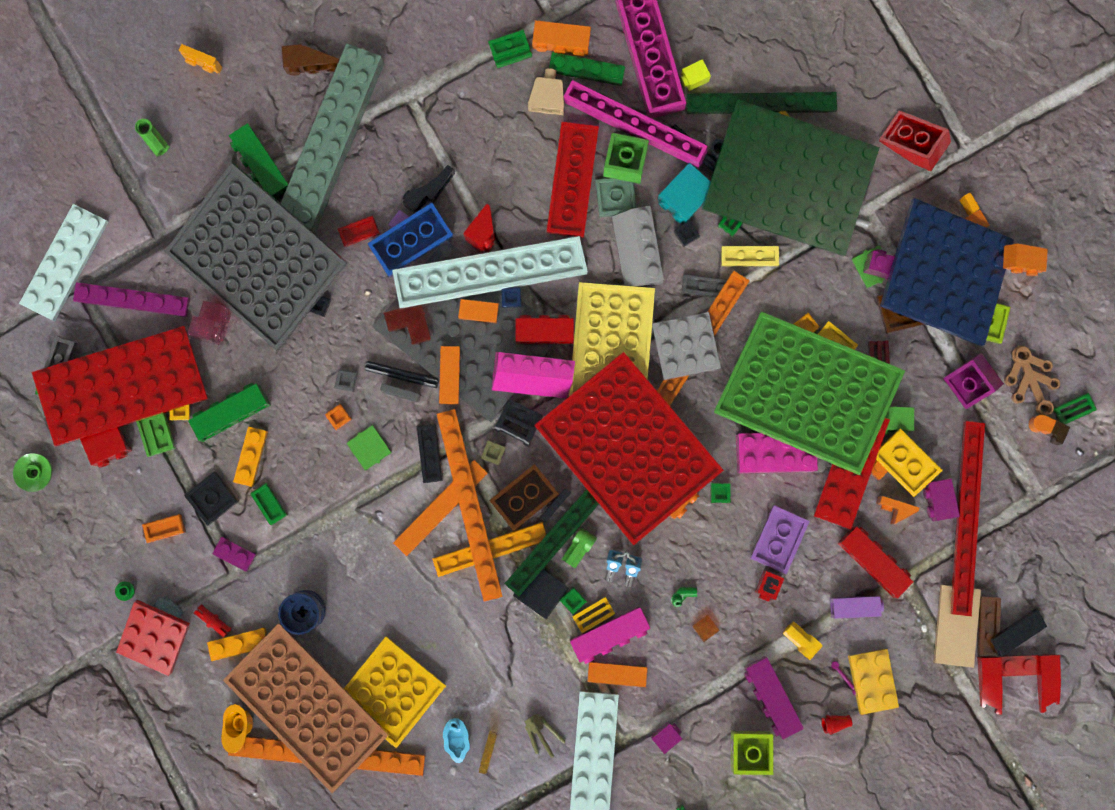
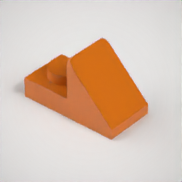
[876,496,920,524]

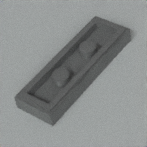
[681,274,738,301]

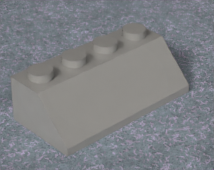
[612,206,664,287]

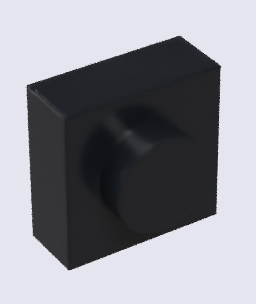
[674,221,700,248]

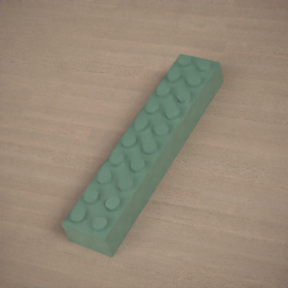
[281,43,384,233]

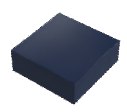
[501,287,521,308]

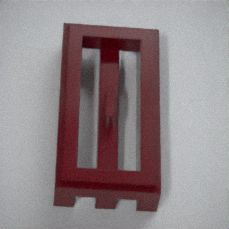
[868,340,890,364]

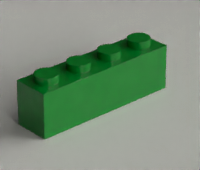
[229,123,289,200]
[188,383,271,442]

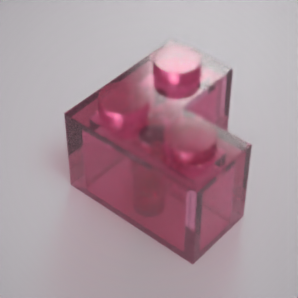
[188,301,231,346]

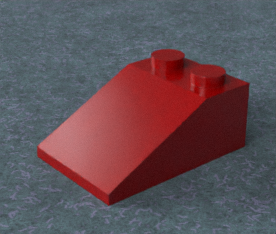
[879,110,951,171]

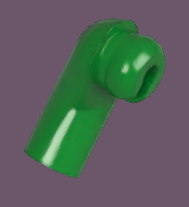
[671,587,697,607]

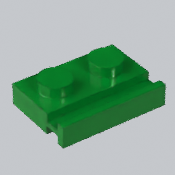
[488,30,532,68]

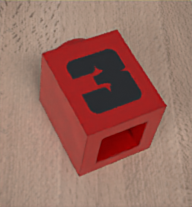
[755,571,784,602]

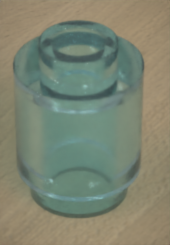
[153,596,184,618]

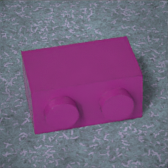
[923,478,960,521]

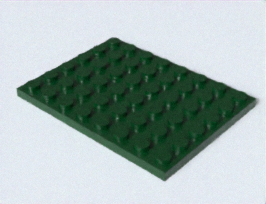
[701,99,880,256]

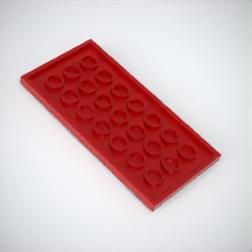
[31,326,208,446]

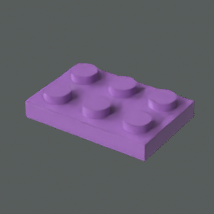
[750,505,810,575]

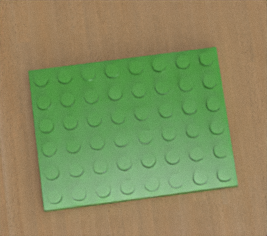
[714,312,905,475]

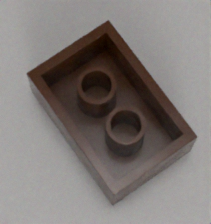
[489,464,559,531]

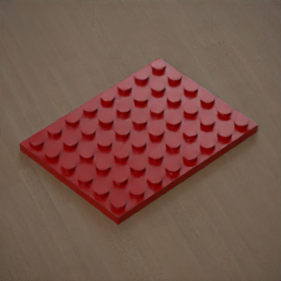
[534,352,724,545]

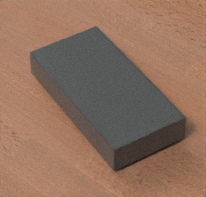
[380,383,420,403]

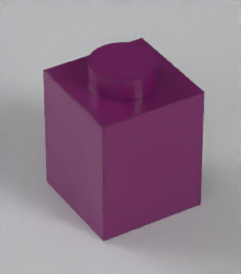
[651,721,682,754]

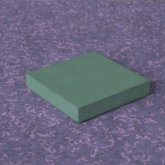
[595,178,637,218]

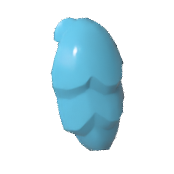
[443,718,470,763]

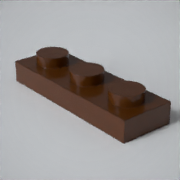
[978,596,1001,657]

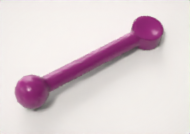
[831,661,856,696]

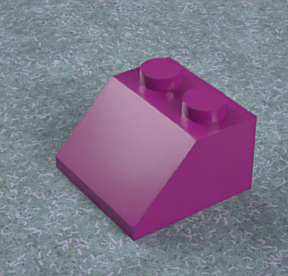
[943,353,1004,409]

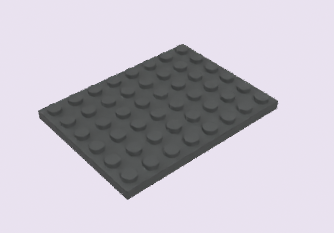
[164,163,348,351]
[373,241,555,422]

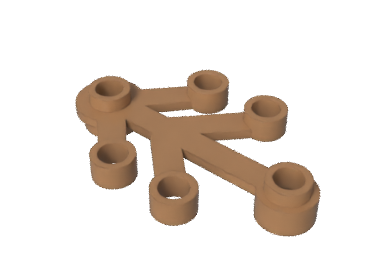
[1004,346,1060,416]

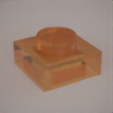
[692,614,719,642]

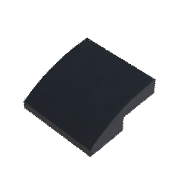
[513,569,569,620]

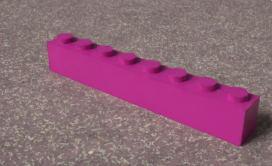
[563,80,708,168]

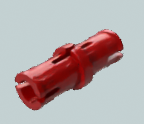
[193,604,232,638]

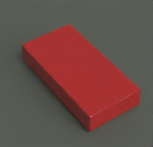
[338,215,380,247]

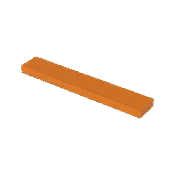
[393,460,488,556]

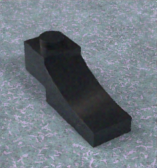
[403,165,455,213]

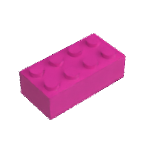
[736,433,818,474]

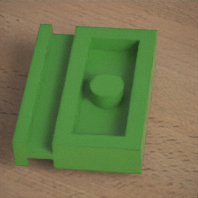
[136,413,176,457]

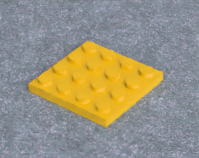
[344,636,447,748]

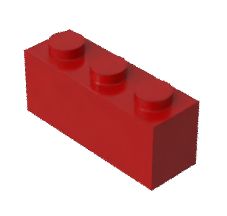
[516,315,574,344]

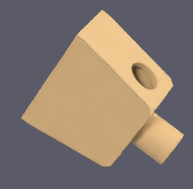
[528,69,564,115]

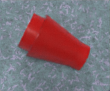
[821,715,853,735]

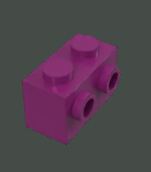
[863,249,895,280]

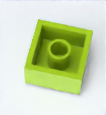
[731,731,774,775]

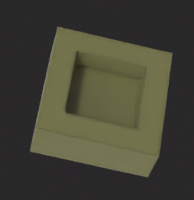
[481,441,506,465]

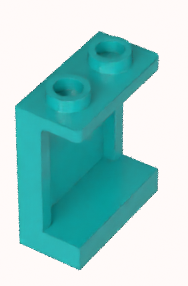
[657,163,710,224]

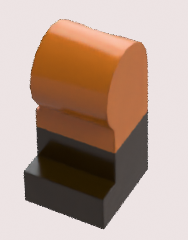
[1028,415,1070,445]

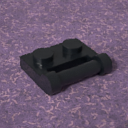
[494,399,543,447]

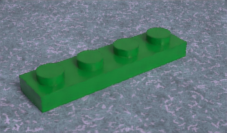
[549,52,625,86]

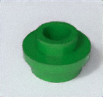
[115,581,135,601]

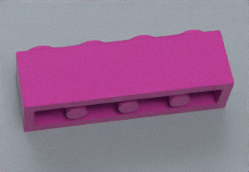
[570,607,650,664]

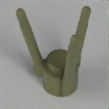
[524,714,565,758]

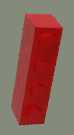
[837,527,914,599]

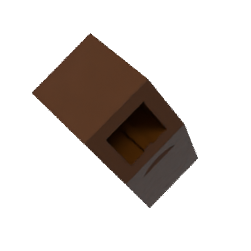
[282,44,340,76]

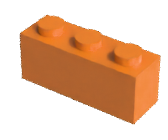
[532,20,591,56]

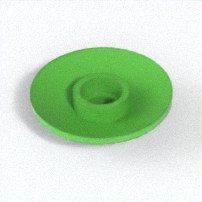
[13,453,52,492]

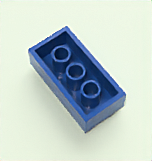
[367,203,453,278]

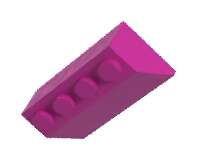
[491,352,575,399]

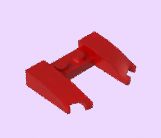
[977,654,1061,715]

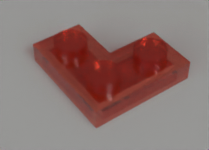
[384,305,431,345]

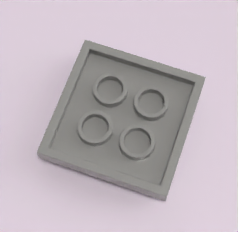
[652,312,721,380]

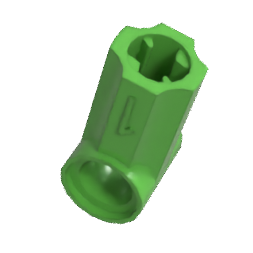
[135,119,170,157]
[562,527,597,568]

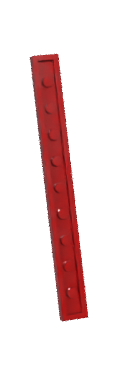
[950,421,985,617]

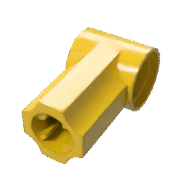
[782,621,823,660]

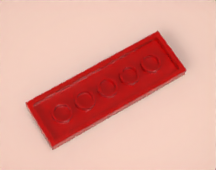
[546,122,599,238]
[814,418,890,529]

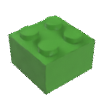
[603,133,649,184]

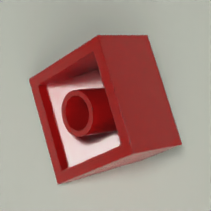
[463,204,495,254]

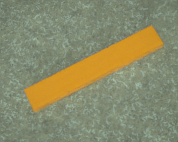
[432,522,547,577]

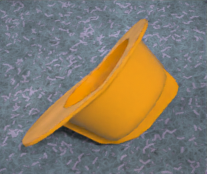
[221,704,253,753]

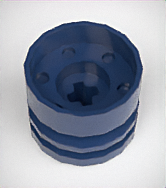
[278,590,326,635]

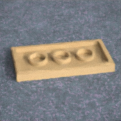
[933,585,981,668]

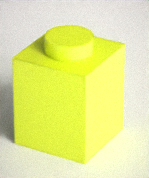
[680,59,711,91]

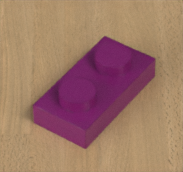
[212,537,257,572]

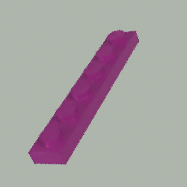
[73,282,190,317]

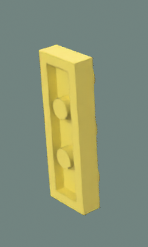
[721,246,779,266]

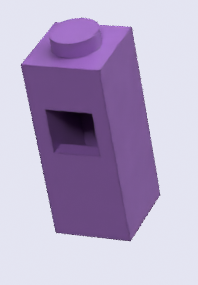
[830,596,884,619]

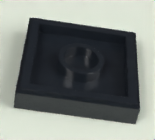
[184,471,239,526]

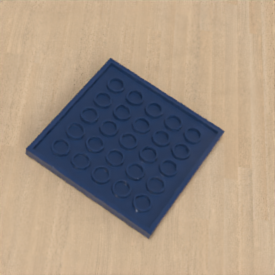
[880,198,1014,346]

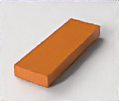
[439,346,460,405]
[587,662,647,687]

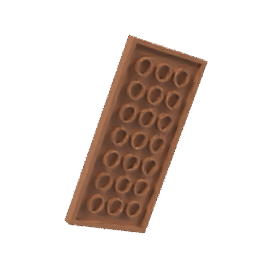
[223,623,390,793]

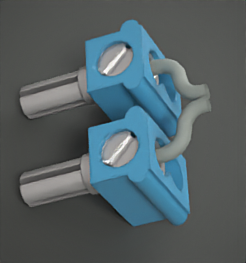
[606,550,642,587]

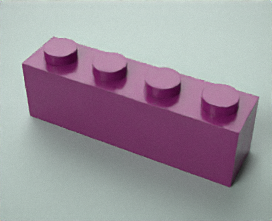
[744,656,804,740]

